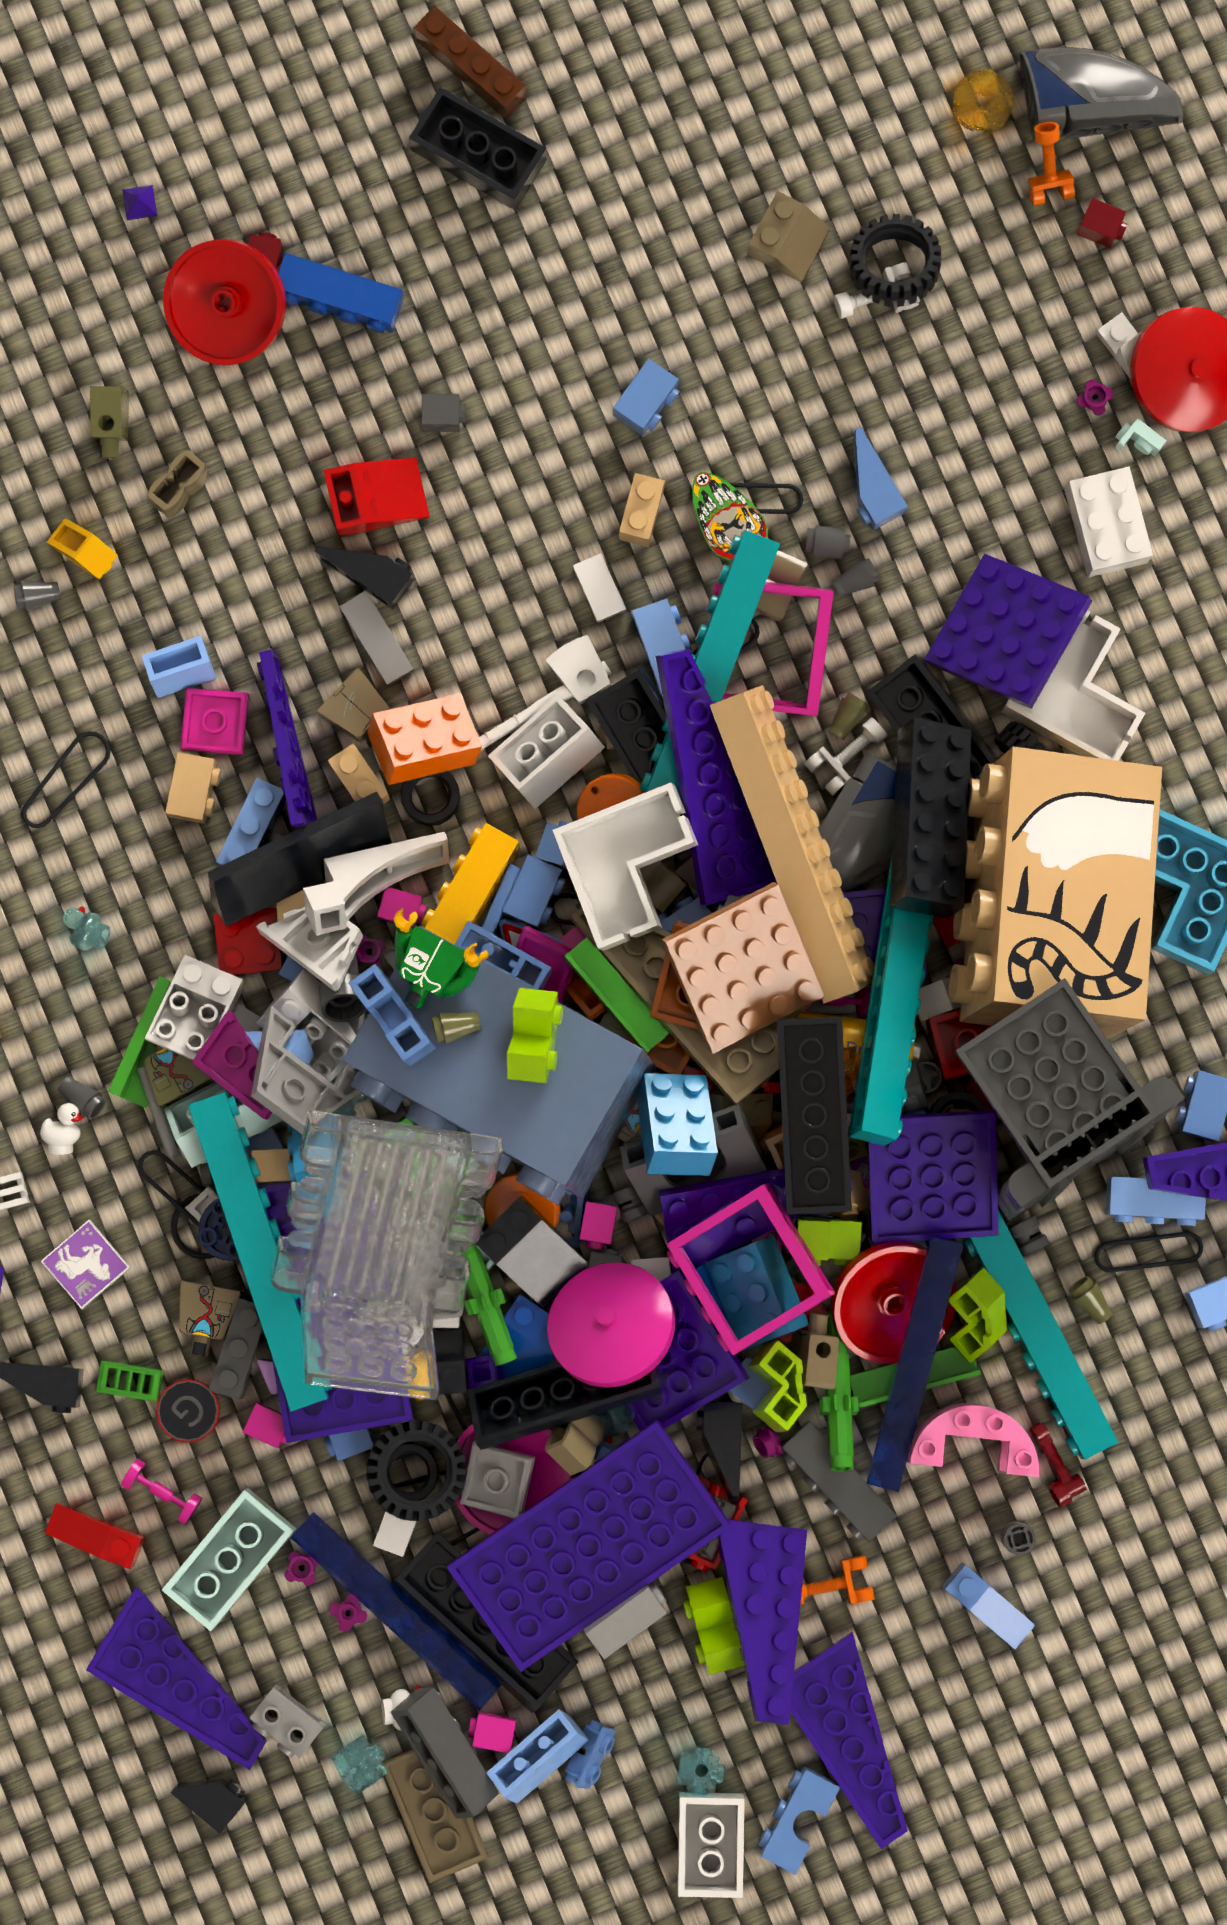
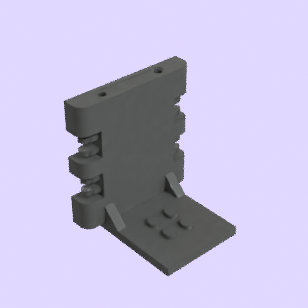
[955,978,1185,1224]

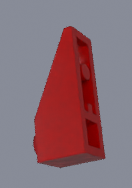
[45,1503,146,1569]

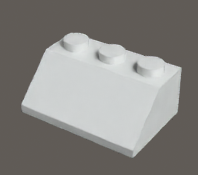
[488,694,605,809]

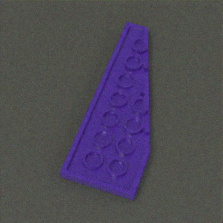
[656,649,778,905]

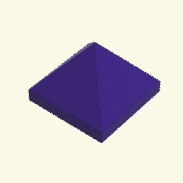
[122,185,157,221]

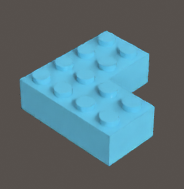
[1151,809,1227,975]

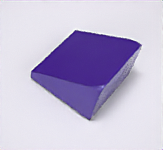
[466,1354,505,1389]

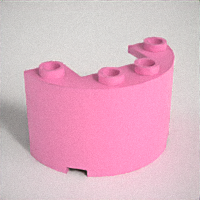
[904,1403,1039,1477]

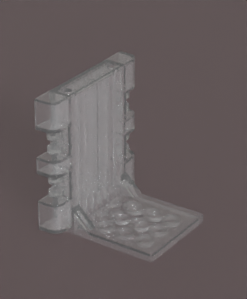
[271,1110,503,1400]

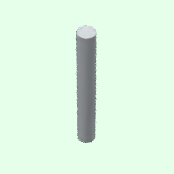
[137,1067,179,1158]

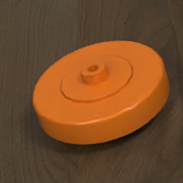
[576,773,644,820]
[484,1172,560,1229]

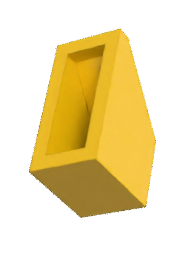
[47,518,118,580]

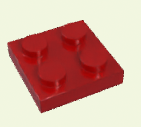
[213,907,283,976]

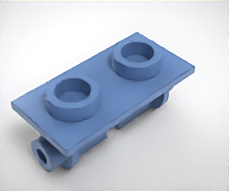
[565,1719,616,1789]

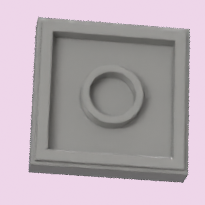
[460,1441,536,1519]

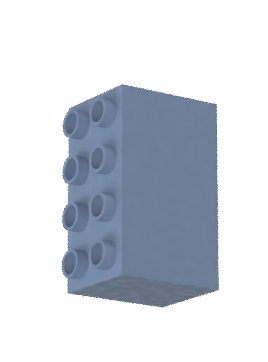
[342,926,657,1205]

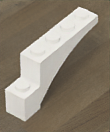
[303,832,449,935]

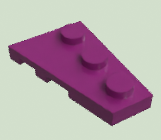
[191,1011,273,1120]

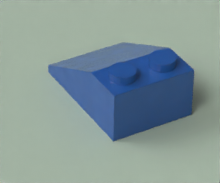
[479,1294,555,1378]

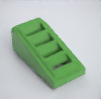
[96,1360,164,1402]

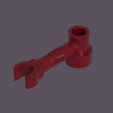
[1029,1422,1087,1508]

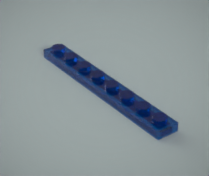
[867,1235,963,1492]
[291,1512,502,1710]

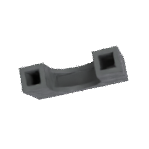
[620,1104,768,1216]

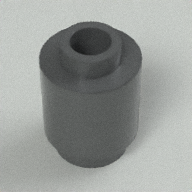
[805,525,851,559]

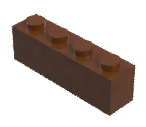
[414,5,526,119]

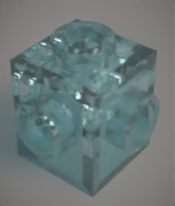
[331,1735,388,1795]
[677,1747,725,1795]

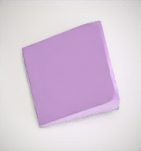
[257,1359,278,1395]

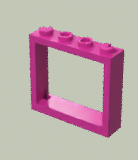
[710,582,834,716]
[666,1183,836,1355]

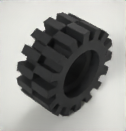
[994,721,1049,753]

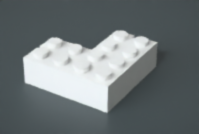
[1001,610,1145,761]
[553,783,698,951]

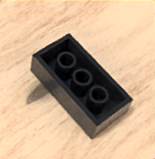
[409,87,547,211]

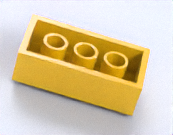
[421,823,520,944]

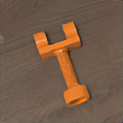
[1028,122,1075,206]
[800,1555,875,1605]

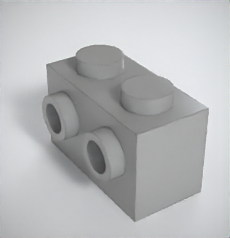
[250,1684,326,1758]

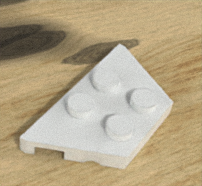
[256,906,363,992]

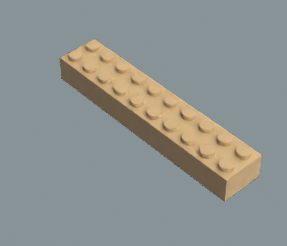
[710,685,875,1003]

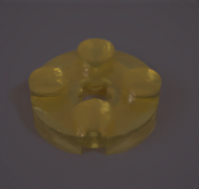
[952,68,1014,133]

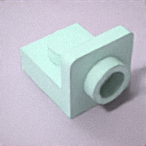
[1115,418,1167,457]

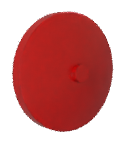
[163,239,286,365]
[1130,307,1227,433]
[831,1241,956,1364]

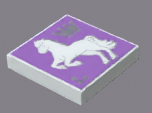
[41,1220,131,1309]

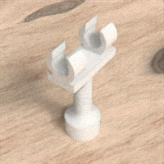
[834,262,920,319]
[805,717,888,796]

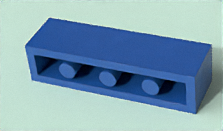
[278,253,404,333]

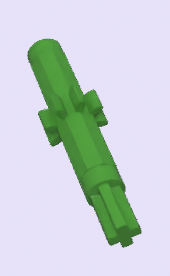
[444,1208,517,1366]
[819,1311,859,1472]

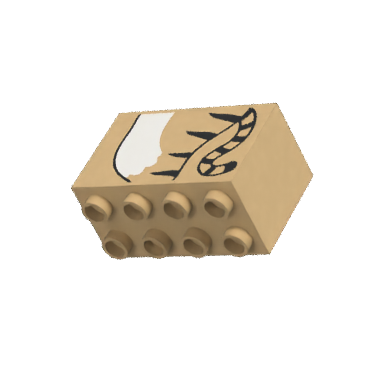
[948,746,1162,1039]

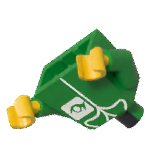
[394,908,489,1010]

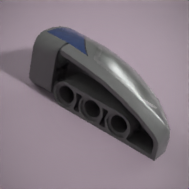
[1020,47,1184,139]
[819,753,896,892]

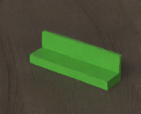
[563,937,669,1054]
[108,976,172,1107]
[850,1346,981,1408]

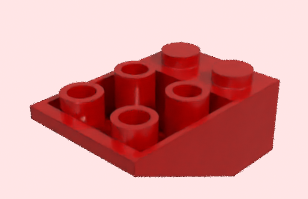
[323,457,430,538]

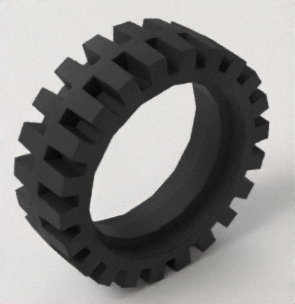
[850,214,941,307]

